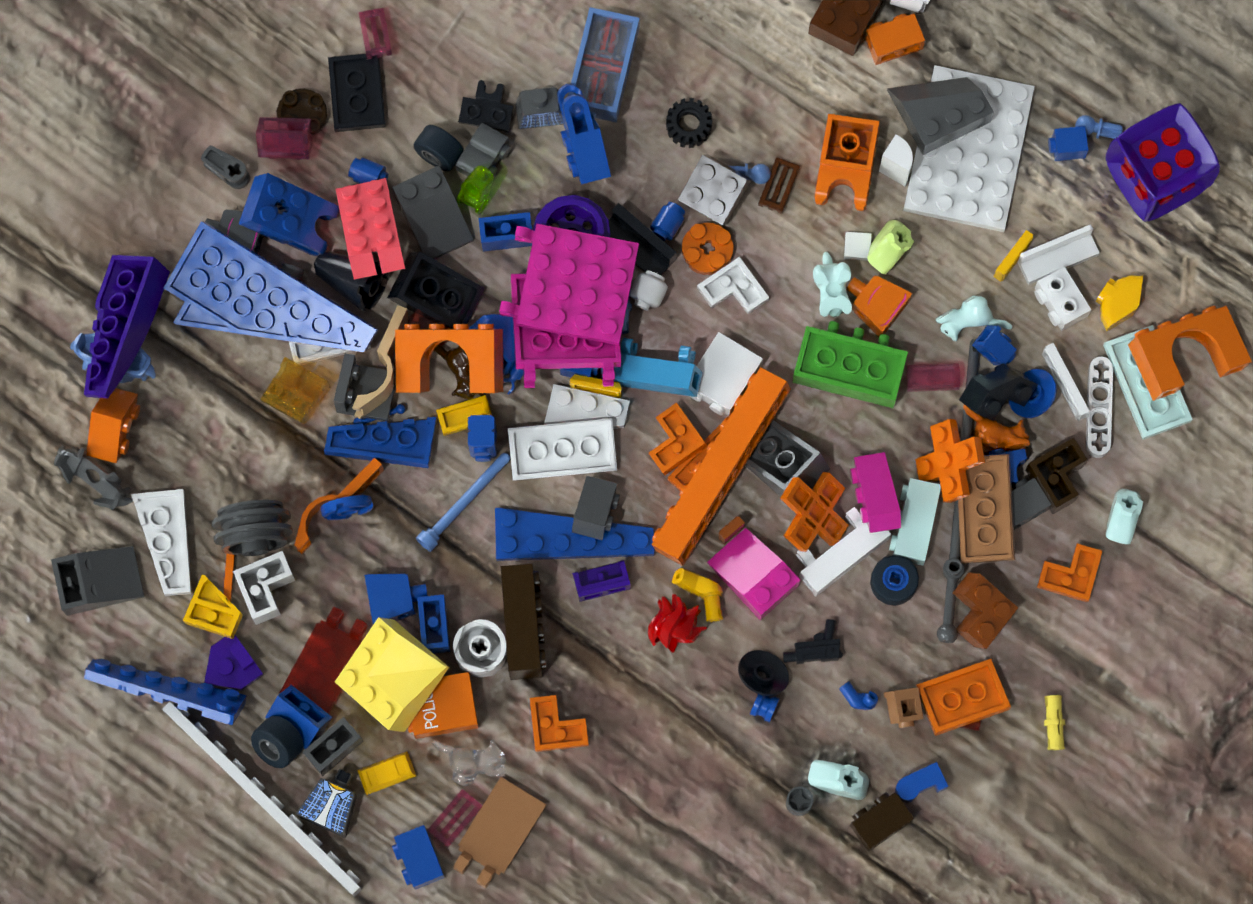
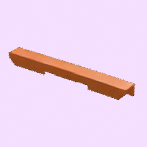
[223,554,235,602]

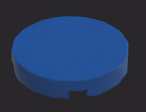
[320,495,374,520]

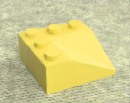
[335,617,449,732]

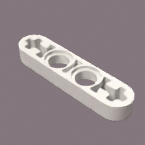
[1086,356,1113,458]

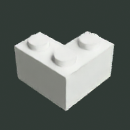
[233,551,295,625]

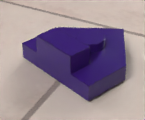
[204,635,264,690]

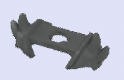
[54,445,133,510]

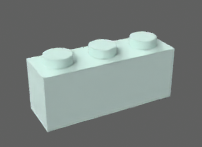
[889,478,941,566]

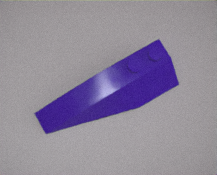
[84,255,170,398]

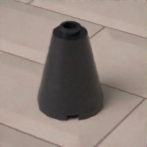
[314,252,389,311]

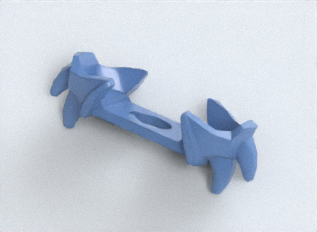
[70,333,156,383]

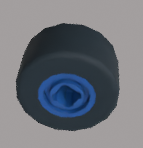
[870,555,919,606]

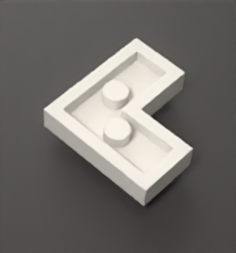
[697,257,769,314]

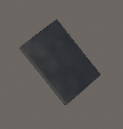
[328,52,386,132]

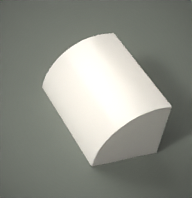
[879,135,913,187]

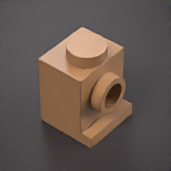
[883,687,923,728]

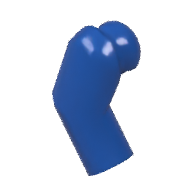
[839,681,878,710]

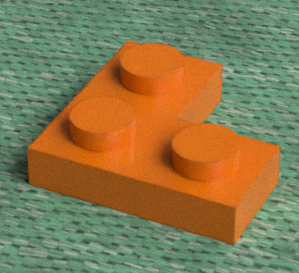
[649,402,707,476]
[1037,543,1102,602]
[530,695,589,752]

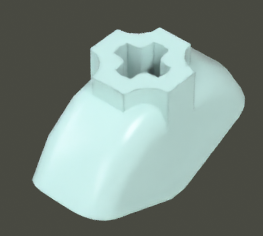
[1106,489,1143,544]
[808,760,869,800]

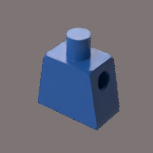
[364,574,428,625]

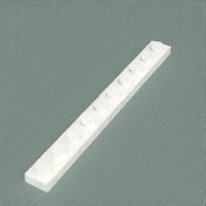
[162,702,362,897]

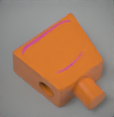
[846,275,912,337]

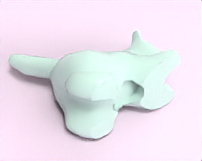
[813,252,852,317]
[935,296,1012,341]

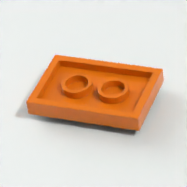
[916,659,1011,736]

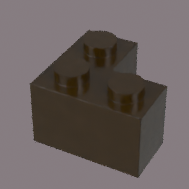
[1025,438,1088,514]

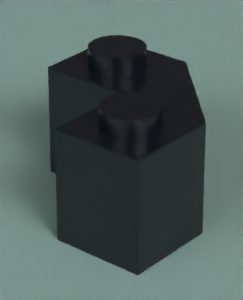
[959,364,1038,421]

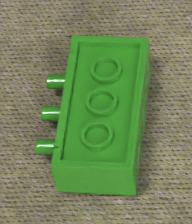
[792,321,908,408]

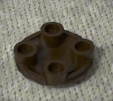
[276,88,327,138]

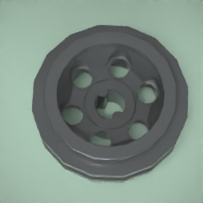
[211,500,293,556]

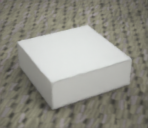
[844,232,872,261]

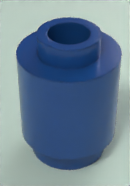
[348,158,389,184]
[650,202,685,241]

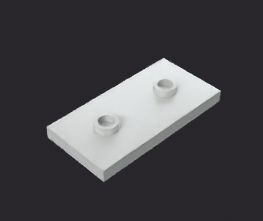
[508,418,617,480]

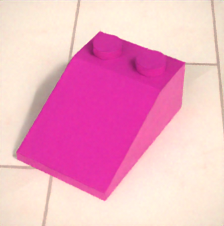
[707,528,800,621]

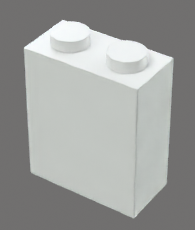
[689,332,763,416]

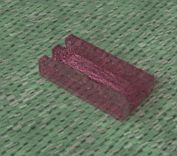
[358,8,392,60]
[428,789,482,848]

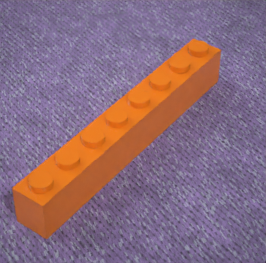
[651,367,791,566]

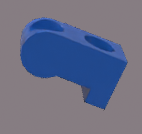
[895,762,948,803]

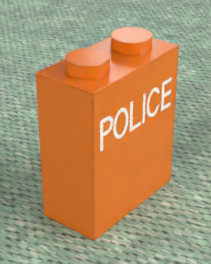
[408,672,479,739]

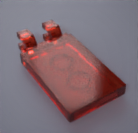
[279,606,368,714]

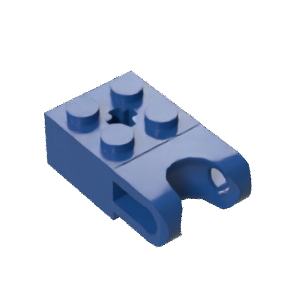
[557,84,611,185]
[239,173,340,256]

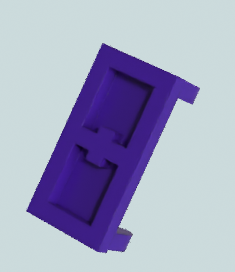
[572,560,631,602]

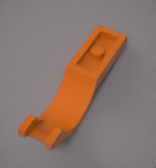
[294,458,384,554]

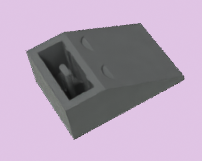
[51,546,144,616]

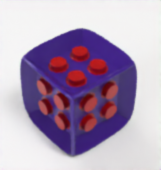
[1105,103,1220,222]

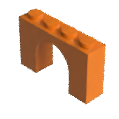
[1128,305,1252,401]
[395,324,503,393]

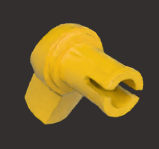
[672,568,723,622]

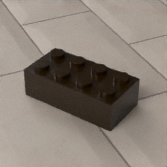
[500,564,547,680]

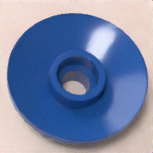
[1009,369,1057,418]

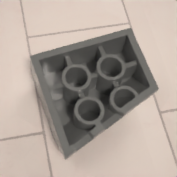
[887,77,994,155]

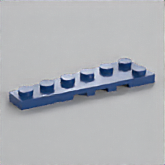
[495,508,654,561]
[84,659,247,725]

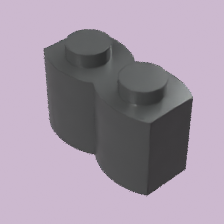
[456,123,511,185]

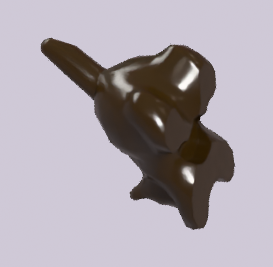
[434,345,487,400]

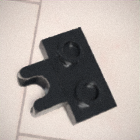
[458,80,514,132]

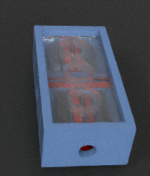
[568,7,640,123]

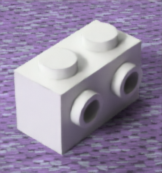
[1034,266,1091,331]

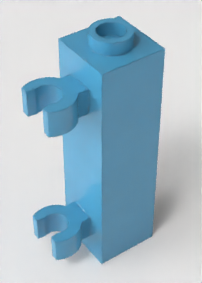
[601,338,703,397]

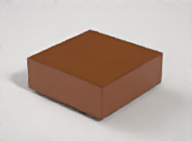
[718,516,745,545]

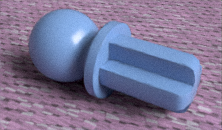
[1075,115,1123,139]
[729,163,771,184]

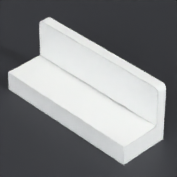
[1017,225,1100,285]

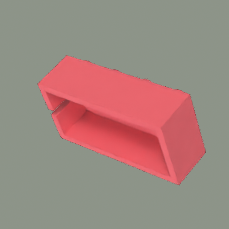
[336,178,405,280]

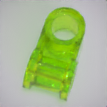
[457,166,494,214]

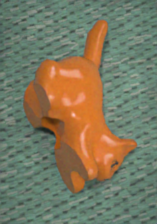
[963,405,1030,455]

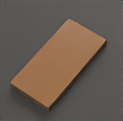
[958,454,1015,564]

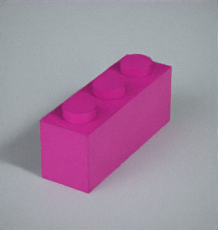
[850,452,901,533]

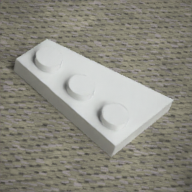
[544,384,630,429]

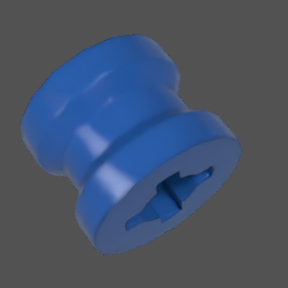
[750,694,780,723]

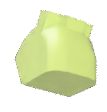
[867,220,914,274]

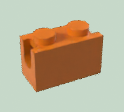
[865,13,925,65]

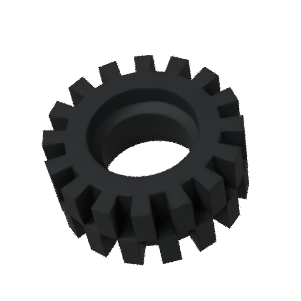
[666,98,712,148]

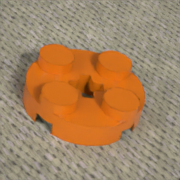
[682,223,733,275]

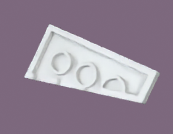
[131,489,192,596]

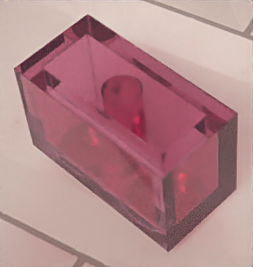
[256,117,313,160]

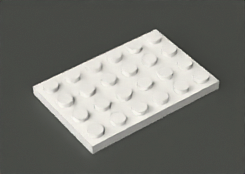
[903,65,1035,232]

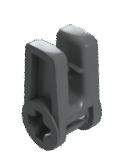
[201,145,250,189]

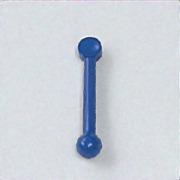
[353,404,406,425]

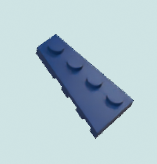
[324,417,437,468]

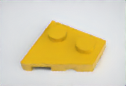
[183,575,243,639]

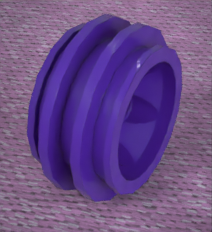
[533,195,610,238]

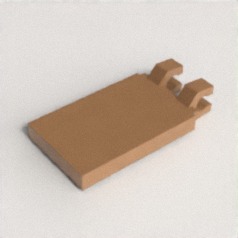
[453,777,546,889]

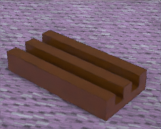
[758,157,800,214]

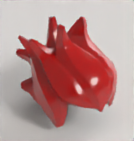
[648,594,707,653]

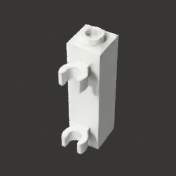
[796,507,891,597]

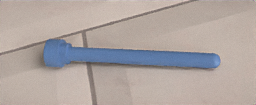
[416,453,510,552]

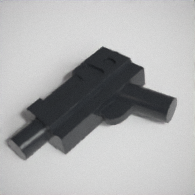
[783,619,843,665]

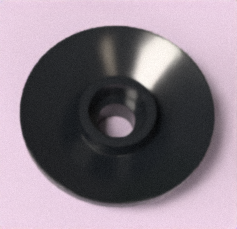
[738,650,789,696]

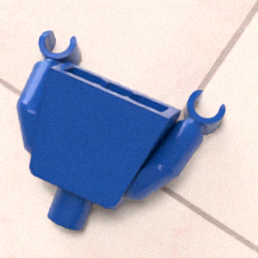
[469,314,524,395]

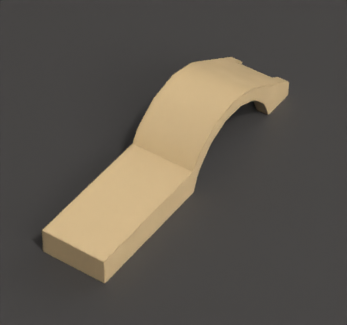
[352,305,409,419]

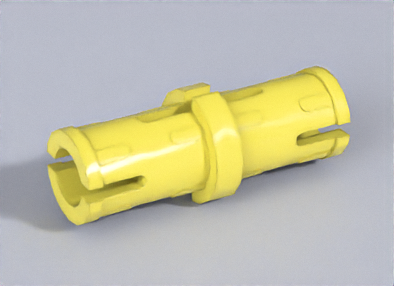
[1044,695,1065,750]

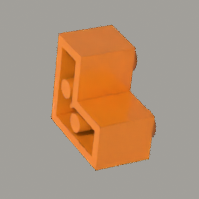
[86,388,140,463]

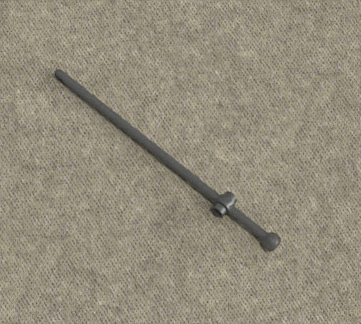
[937,339,979,643]

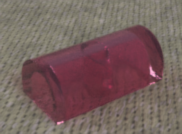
[905,363,960,392]

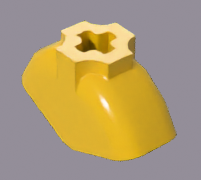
[1095,275,1143,331]

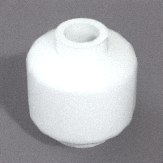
[630,270,668,311]

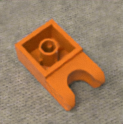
[815,114,880,212]

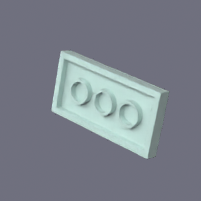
[1103,325,1193,440]

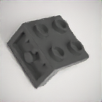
[334,353,396,421]

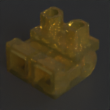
[261,357,330,424]

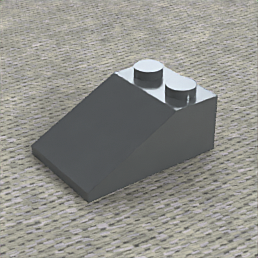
[392,166,474,259]
[745,420,830,496]

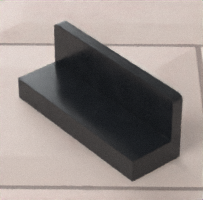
[609,203,677,276]

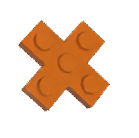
[915,419,985,503]
[780,472,849,552]

